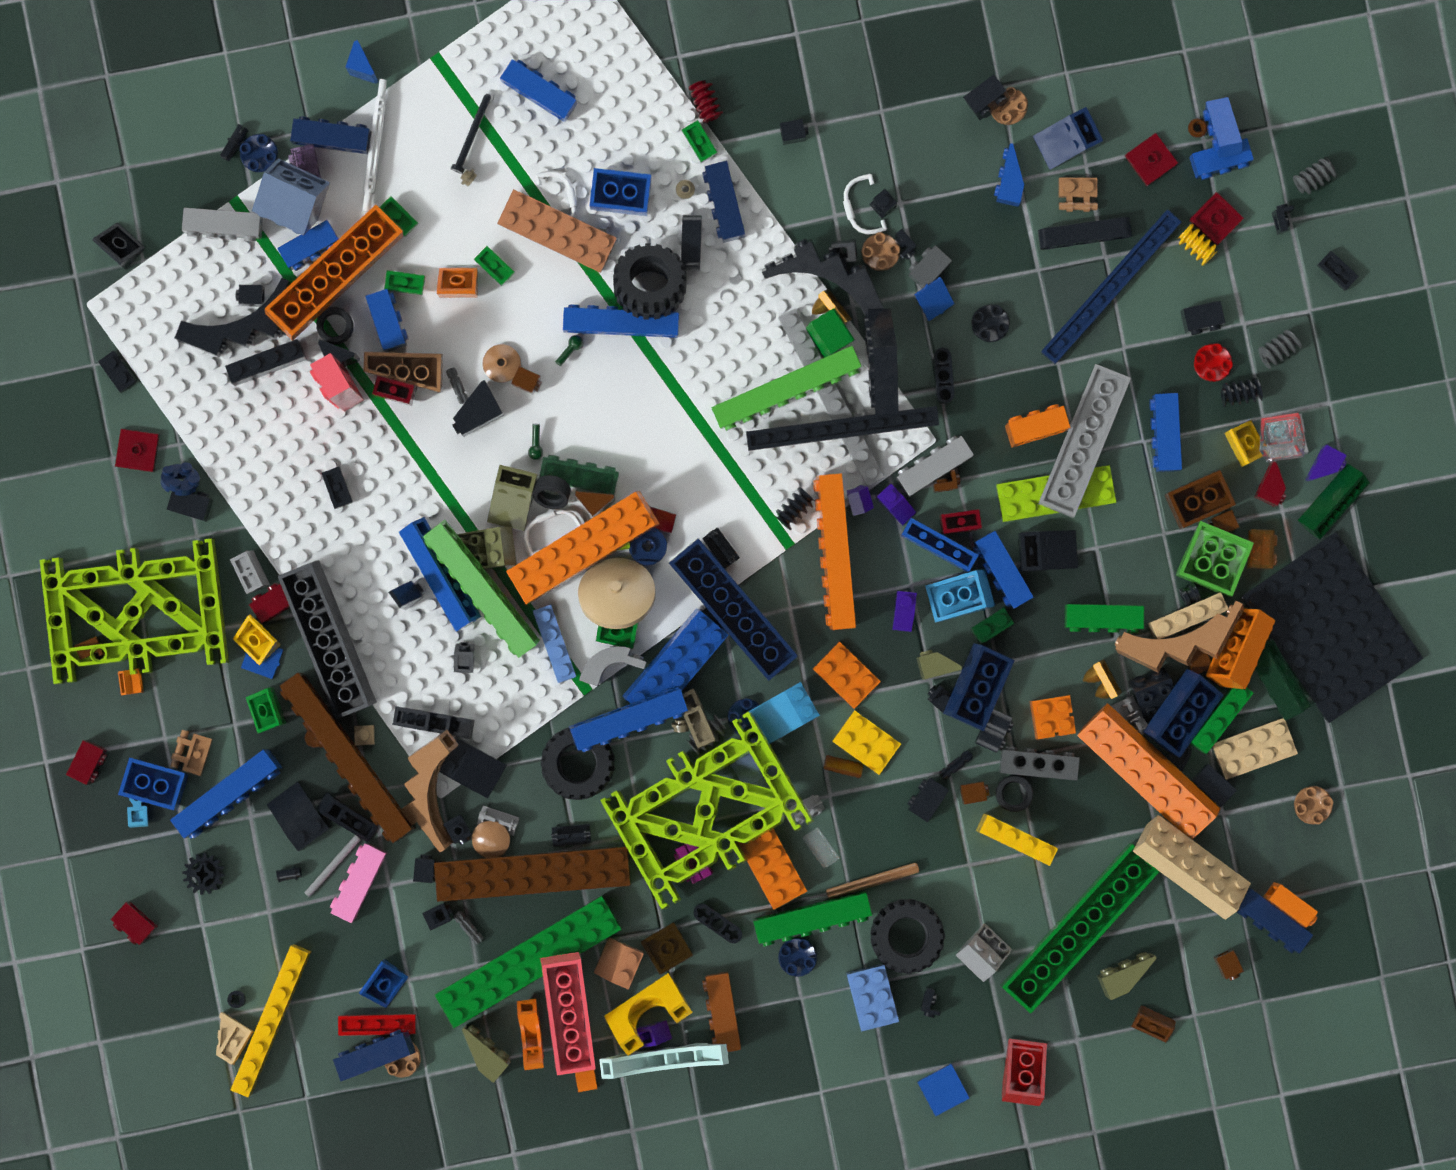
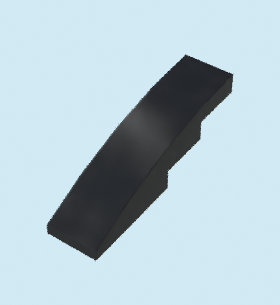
[392,706,475,739]

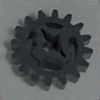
[182,853,226,895]

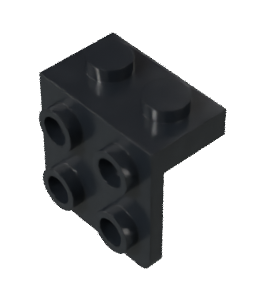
[1128,667,1174,722]

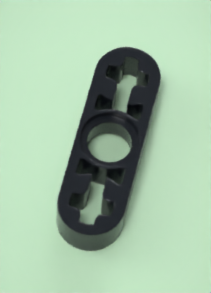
[693,903,742,944]

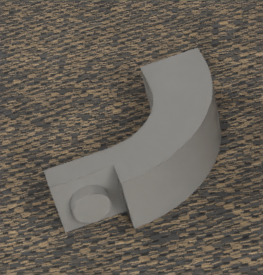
[579,647,647,686]

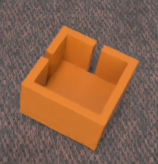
[1029,695,1076,739]

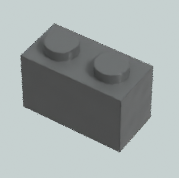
[908,245,952,289]

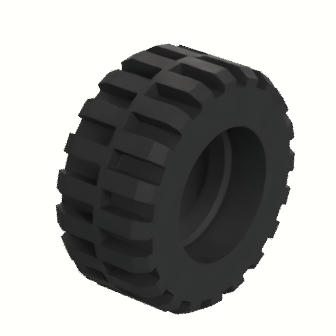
[613,243,687,320]
[541,728,615,800]
[870,899,945,974]

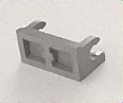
[230,550,270,594]

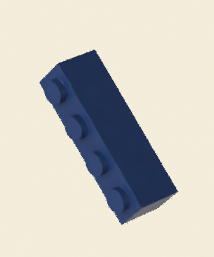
[290,116,371,155]
[702,161,745,243]
[1237,888,1313,954]
[333,1029,416,1081]

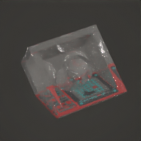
[1259,413,1305,462]

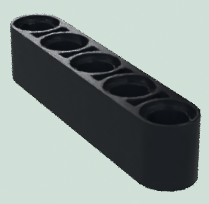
[1038,217,1133,250]

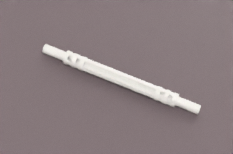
[362,79,387,212]

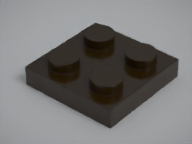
[640,922,693,975]

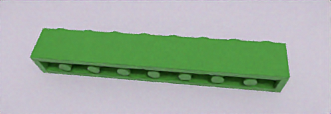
[711,346,862,431]
[423,519,540,658]

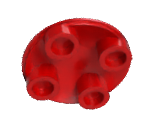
[1194,343,1232,382]

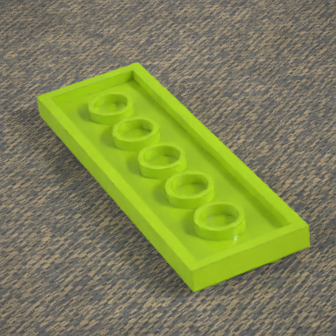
[996,465,1116,522]

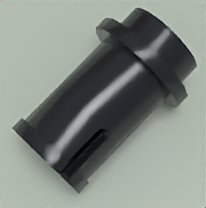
[276,865,302,882]

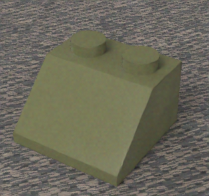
[916,650,962,680]

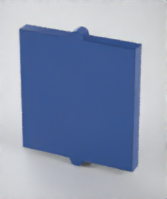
[914,277,954,321]
[241,648,283,679]

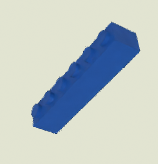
[563,304,679,338]
[399,517,482,632]
[569,687,688,752]

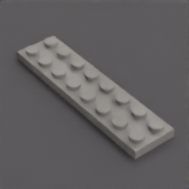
[1038,364,1131,518]

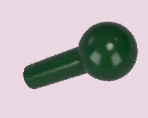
[555,335,583,366]
[528,423,543,460]

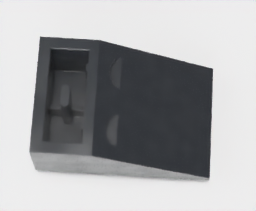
[1018,530,1078,572]

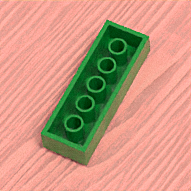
[753,891,872,946]

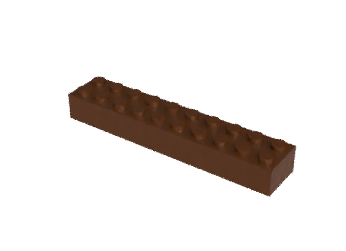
[280,672,415,843]
[434,846,631,902]

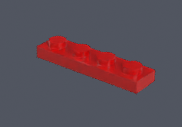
[338,1014,416,1036]

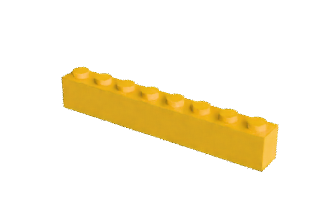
[230,944,311,1097]

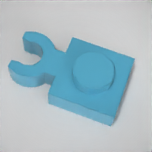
[127,798,148,828]

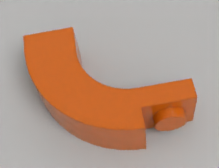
[517,999,544,1070]

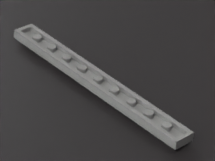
[778,309,884,486]

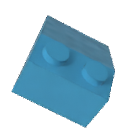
[925,570,995,623]
[749,682,820,744]

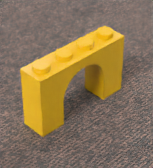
[976,814,1058,866]
[604,973,693,1056]

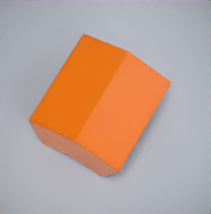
[118,669,144,696]

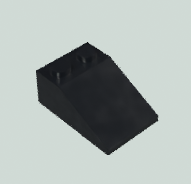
[440,736,507,799]
[267,782,332,852]

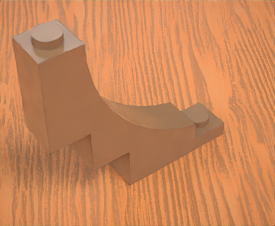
[1115,601,1245,673]

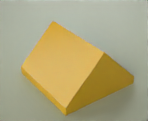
[1224,420,1268,467]
[233,614,281,665]

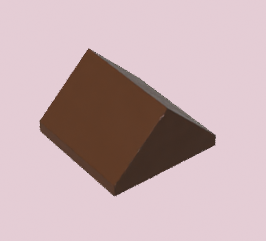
[575,491,615,517]

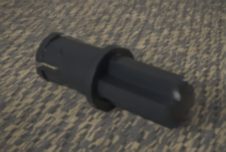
[220,124,249,161]

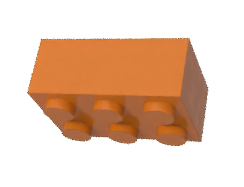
[1005,404,1071,448]

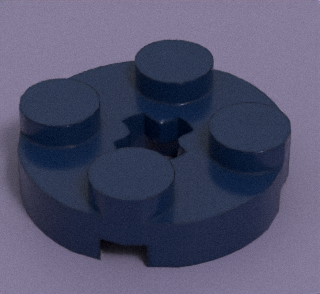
[160,462,200,496]
[629,528,667,566]

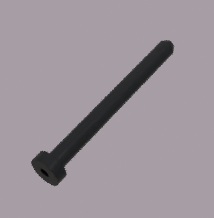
[450,94,491,174]

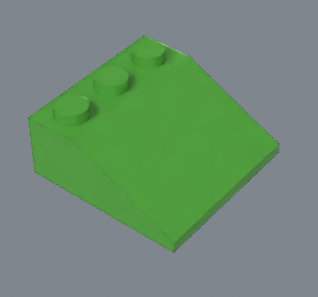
[1176,521,1254,597]

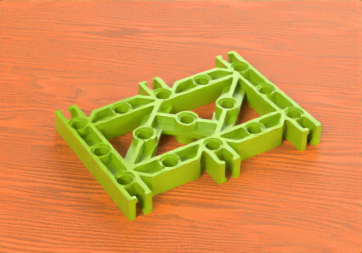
[39,538,229,684]
[600,712,814,910]

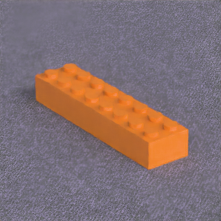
[265,205,403,341]
[813,473,856,630]
[506,491,659,604]
[1077,703,1221,840]

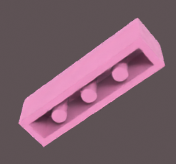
[330,843,387,923]

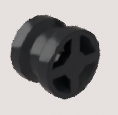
[1179,583,1201,606]

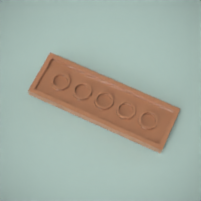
[497,189,617,273]

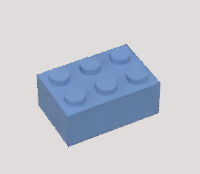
[846,964,899,1032]

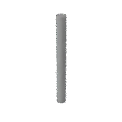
[304,835,361,897]

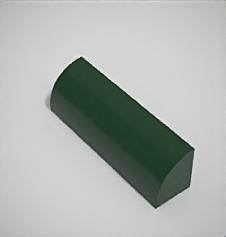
[1297,463,1370,540]

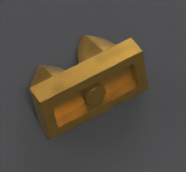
[812,289,852,324]
[1083,659,1122,699]

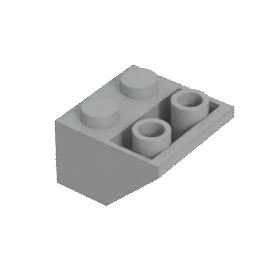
[956,923,1012,982]

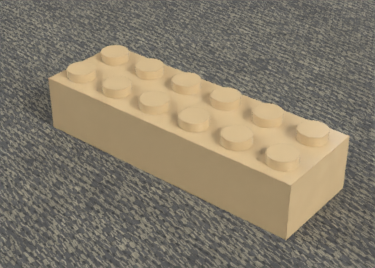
[1133,815,1251,920]

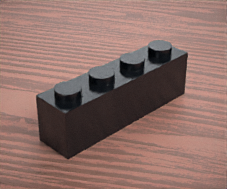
[225,339,307,386]

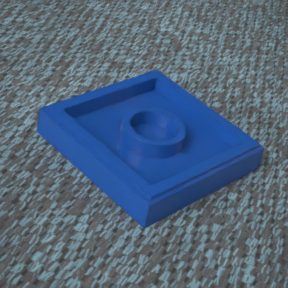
[917,1063,969,1116]

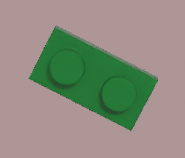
[682,120,717,163]
[379,196,419,237]
[474,246,515,286]
[384,270,425,295]

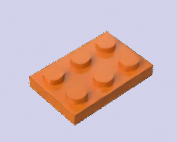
[813,641,881,709]

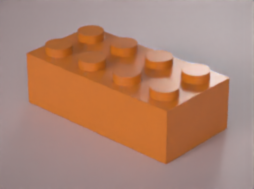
[1205,609,1275,689]
[738,827,807,910]

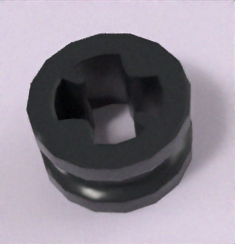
[227,991,246,1008]

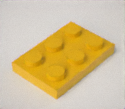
[832,710,901,775]

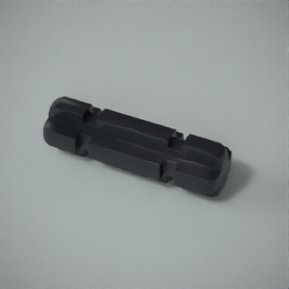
[939,750,973,780]

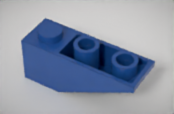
[994,143,1024,207]

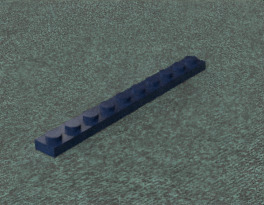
[1041,210,1181,365]

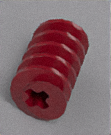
[688,80,723,123]

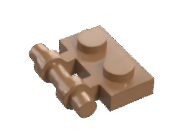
[1058,178,1098,212]
[171,730,213,776]

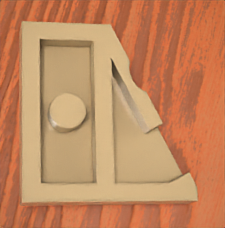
[216,1012,254,1065]

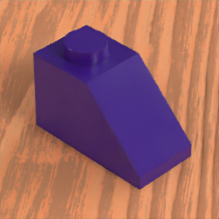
[1305,444,1347,481]
[876,484,916,526]
[892,591,917,632]
[636,1020,672,1049]

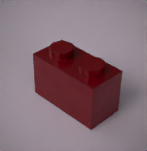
[372,375,417,406]
[939,509,982,535]
[249,583,290,624]
[66,740,107,785]
[110,901,158,945]

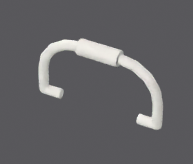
[535,171,577,218]
[843,174,887,234]
[523,509,582,556]

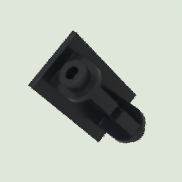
[702,527,740,569]
[551,824,592,847]

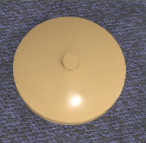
[578,558,656,629]

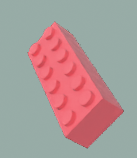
[310,353,364,412]
[540,952,596,1076]

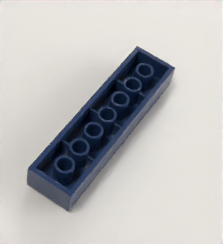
[669,538,798,681]

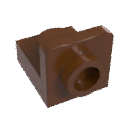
[933,470,960,493]

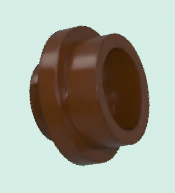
[1188,118,1207,138]

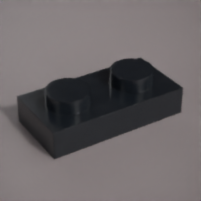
[1317,251,1359,291]
[98,351,137,393]
[321,467,353,509]

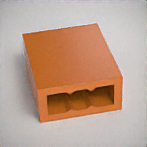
[1263,882,1318,928]

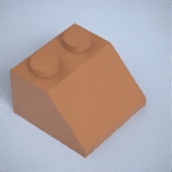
[594,937,644,990]

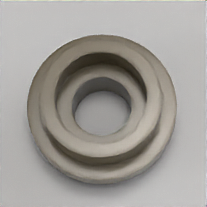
[460,168,477,186]
[676,180,695,199]
[671,718,689,733]

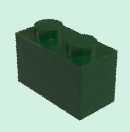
[970,607,1014,645]

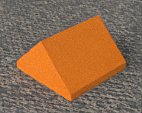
[437,268,478,298]

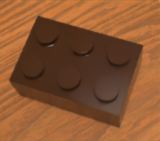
[1164,470,1236,529]

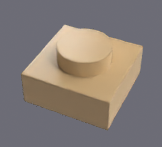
[354,725,375,745]

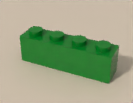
[1065,604,1144,633]
[1190,687,1254,754]

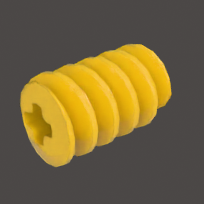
[1177,224,1218,266]

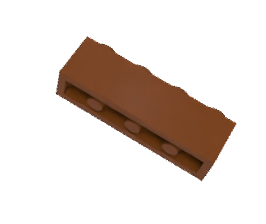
[702,972,741,1052]

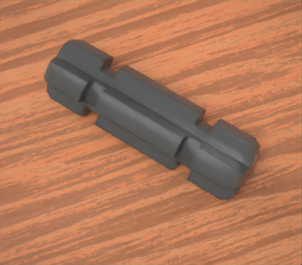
[446,367,468,404]
[453,911,484,945]

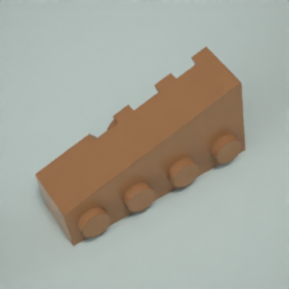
[364,352,443,393]

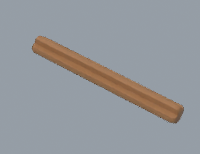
[826,863,919,899]

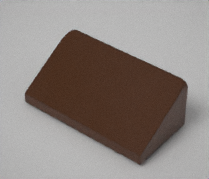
[823,755,863,778]
[1131,1005,1176,1043]

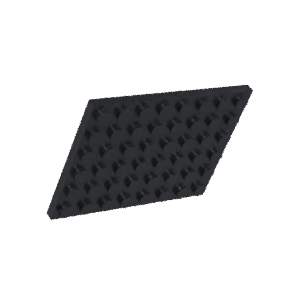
[1241,532,1423,723]

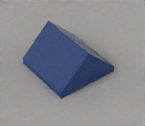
[346,40,379,84]
[359,959,408,1008]

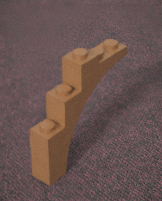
[401,730,458,852]

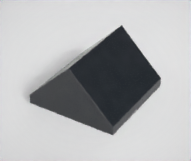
[92,223,145,270]
[318,339,360,367]

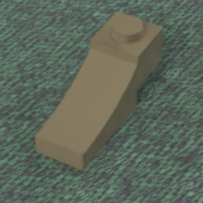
[682,689,716,749]

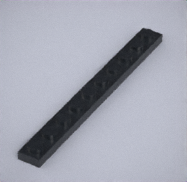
[746,406,939,451]

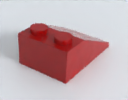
[1002,1039,1047,1106]

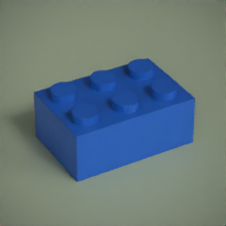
[589,168,652,216]
[118,758,189,812]

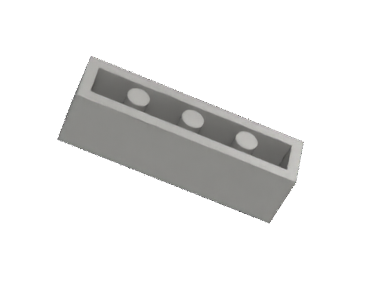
[182,208,263,242]
[896,435,974,498]

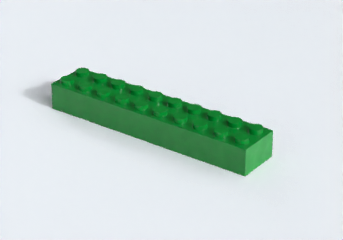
[1000,843,1160,1014]
[435,895,622,1028]

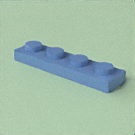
[533,604,576,683]

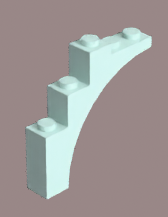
[599,1043,729,1079]

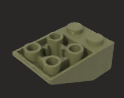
[487,465,538,531]
[457,527,517,569]
[1097,952,1156,1000]
[462,1024,511,1083]

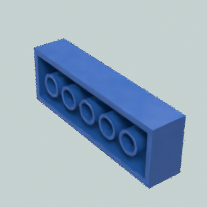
[623,608,728,703]
[170,749,283,839]

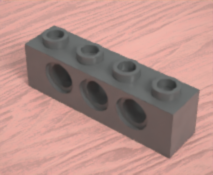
[999,746,1079,781]

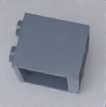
[252,158,330,235]

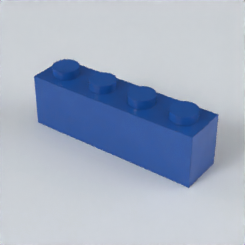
[500,59,577,122]
[1150,393,1182,472]
[901,518,978,573]
[973,531,1033,609]

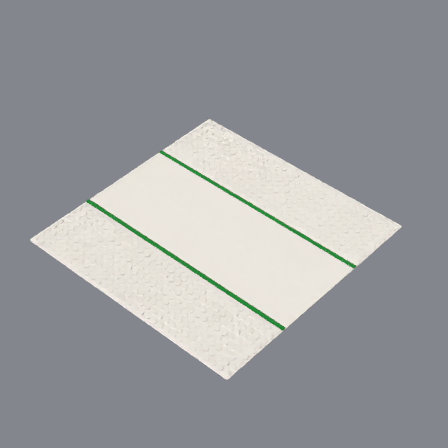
[87,0,936,798]

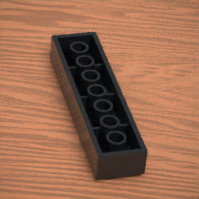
[278,560,377,719]

